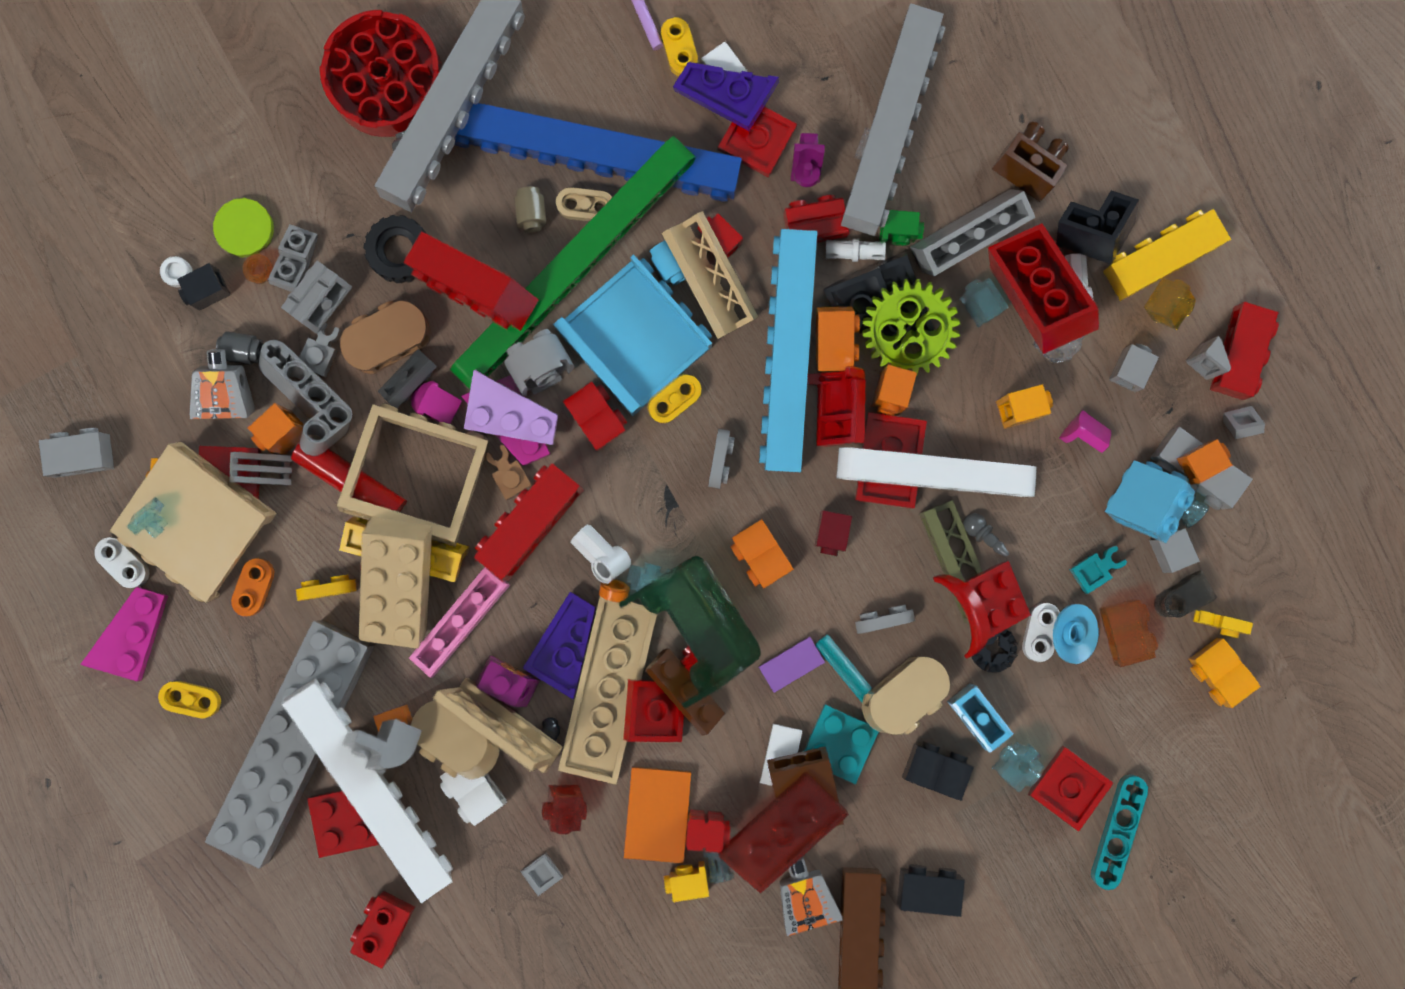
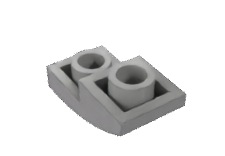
[268,224,318,292]

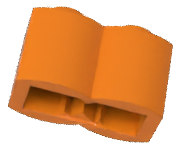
[730,519,794,589]

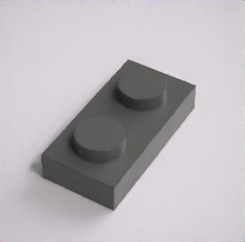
[378,349,437,408]

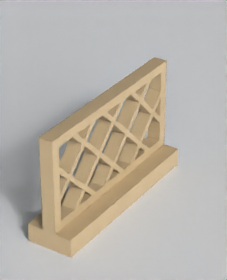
[433,678,563,773]

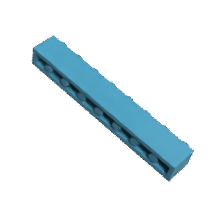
[759,229,817,473]

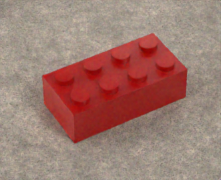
[988,223,1099,354]
[403,231,539,331]
[473,463,584,581]

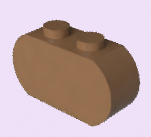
[340,301,431,374]

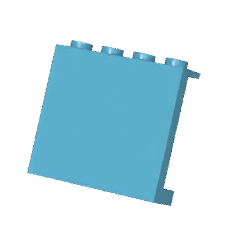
[553,254,712,416]

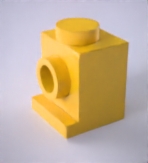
[664,861,709,902]

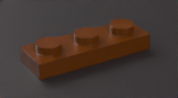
[645,648,725,735]

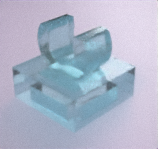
[127,497,168,538]

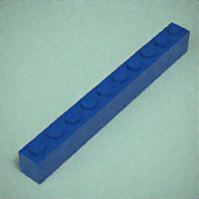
[454,103,742,202]

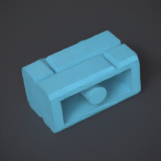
[947,683,1013,752]

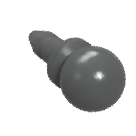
[963,513,1009,557]

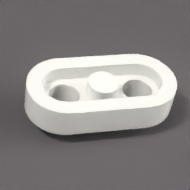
[94,537,149,588]
[1022,603,1060,662]

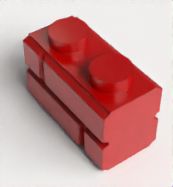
[783,195,849,243]
[686,809,730,853]

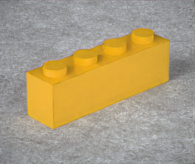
[1103,209,1231,301]

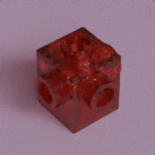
[542,785,587,834]

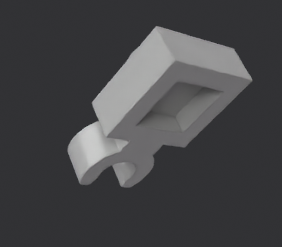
[299,323,341,377]

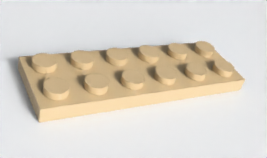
[558,596,659,784]

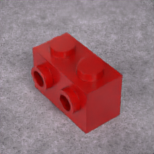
[350,891,415,969]

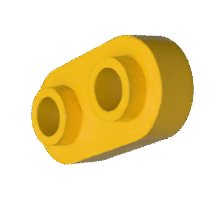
[661,17,698,76]
[647,374,701,423]
[295,574,357,601]
[158,681,221,719]

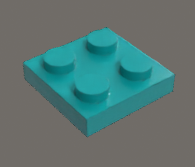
[803,704,879,784]

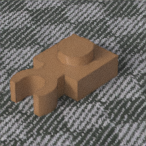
[486,445,533,501]

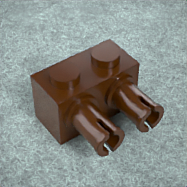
[992,122,1069,202]

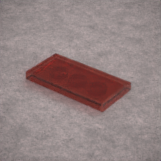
[718,772,848,894]

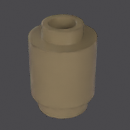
[514,186,547,233]

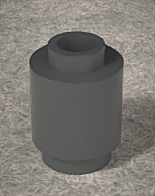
[216,331,264,365]

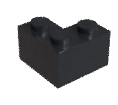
[1056,190,1139,264]

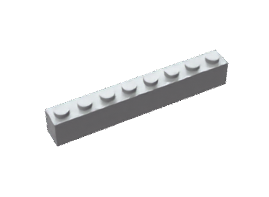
[374,0,525,213]
[840,3,945,236]

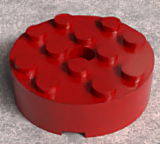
[320,10,443,137]

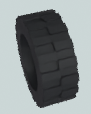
[364,215,427,284]

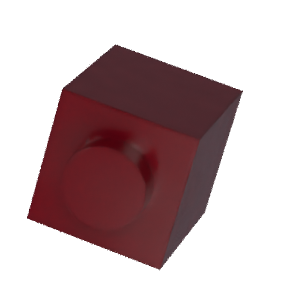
[814,510,852,556]

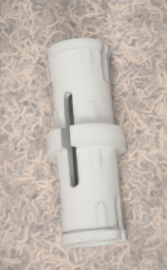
[826,238,886,262]

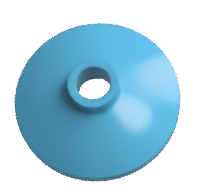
[1053,604,1099,664]

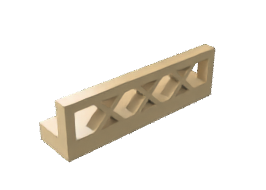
[662,211,758,339]

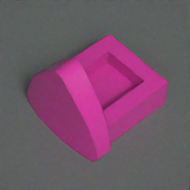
[411,381,462,424]
[1059,410,1111,453]

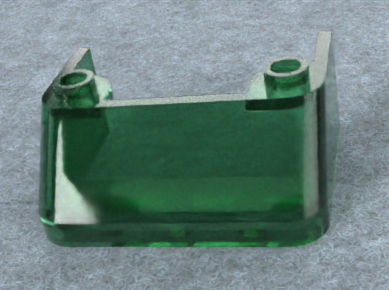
[618,556,761,709]

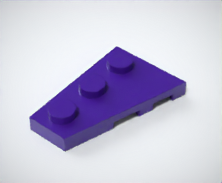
[673,62,780,131]
[523,592,596,700]

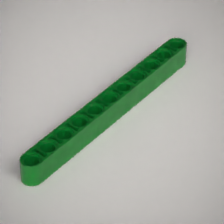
[450,136,696,389]

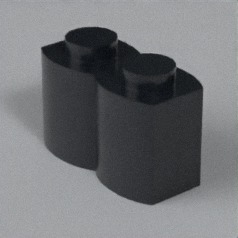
[902,741,974,801]

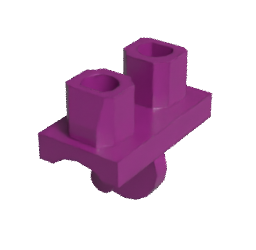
[791,133,825,187]

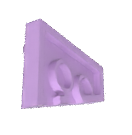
[464,370,558,445]

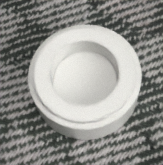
[160,256,192,287]

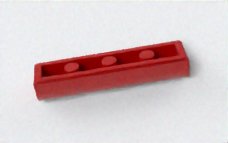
[291,436,408,512]

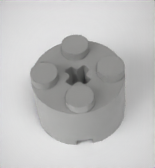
[504,329,574,396]

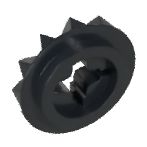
[970,629,1018,673]

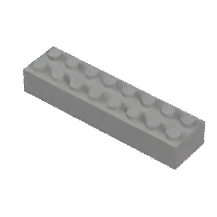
[205,620,375,869]

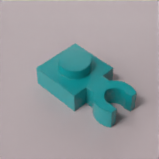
[1069,546,1127,594]

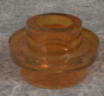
[243,254,273,284]

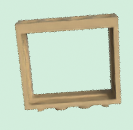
[337,404,488,547]

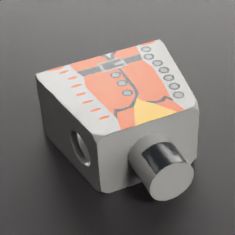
[190,349,255,419]
[779,857,843,936]

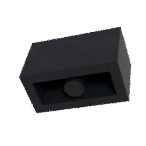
[897,864,965,917]

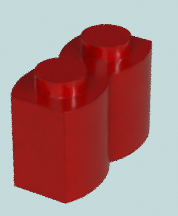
[563,382,627,452]

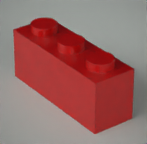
[1210,302,1279,400]

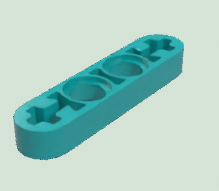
[1091,774,1148,890]

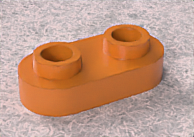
[231,558,275,616]

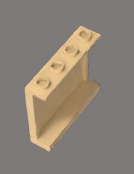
[110,442,277,603]

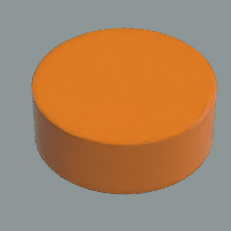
[599,579,630,602]

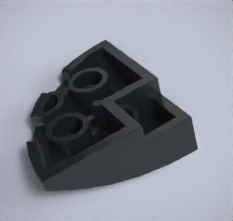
[823,251,935,345]

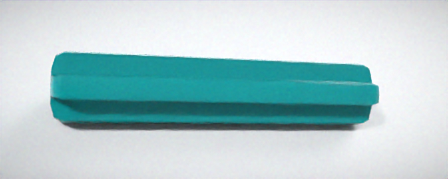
[815,635,872,703]

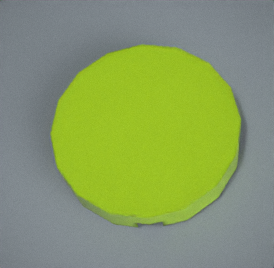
[213,198,274,258]

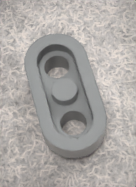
[708,429,735,489]
[855,604,916,634]

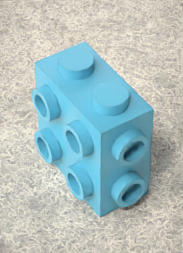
[1105,460,1196,543]

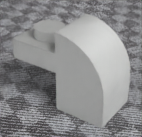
[342,719,422,770]

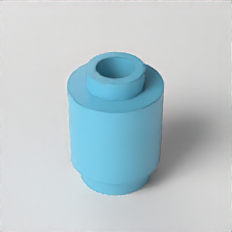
[650,240,686,286]

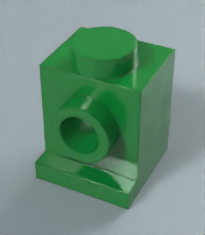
[879,210,924,246]

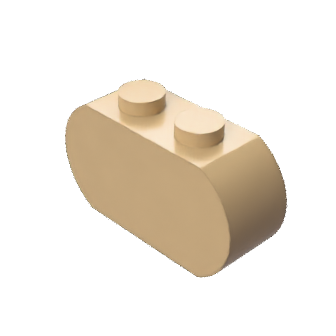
[862,657,950,735]
[411,700,499,779]

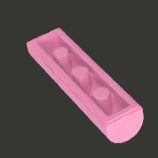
[409,567,510,678]

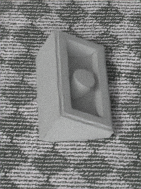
[1186,336,1231,380]

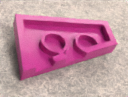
[80,587,168,682]

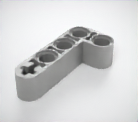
[258,340,353,456]

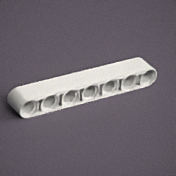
[837,447,1037,497]

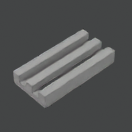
[229,452,292,486]

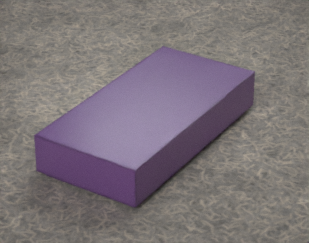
[758,636,825,693]

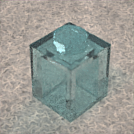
[960,278,1009,328]

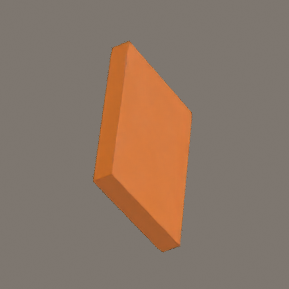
[624,766,691,864]

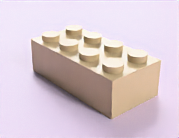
[359,517,432,649]

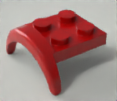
[807,366,866,447]
[933,561,1031,659]

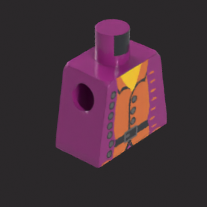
[476,655,540,707]

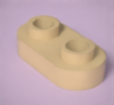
[556,187,612,221]

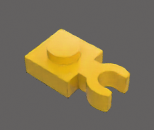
[1193,610,1253,639]

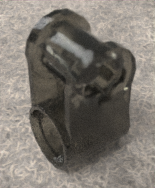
[1154,570,1217,618]

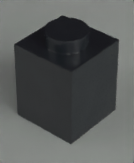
[177,263,231,311]

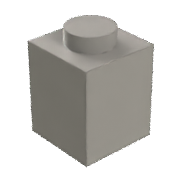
[1109,343,1159,393]
[1149,528,1200,573]

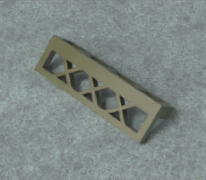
[919,500,983,624]

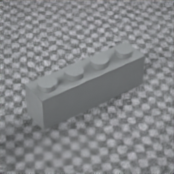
[910,189,1036,276]

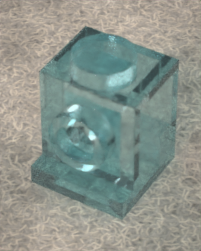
[626,562,673,599]

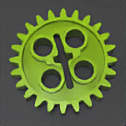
[863,279,960,376]

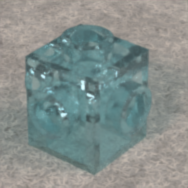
[992,742,1044,792]

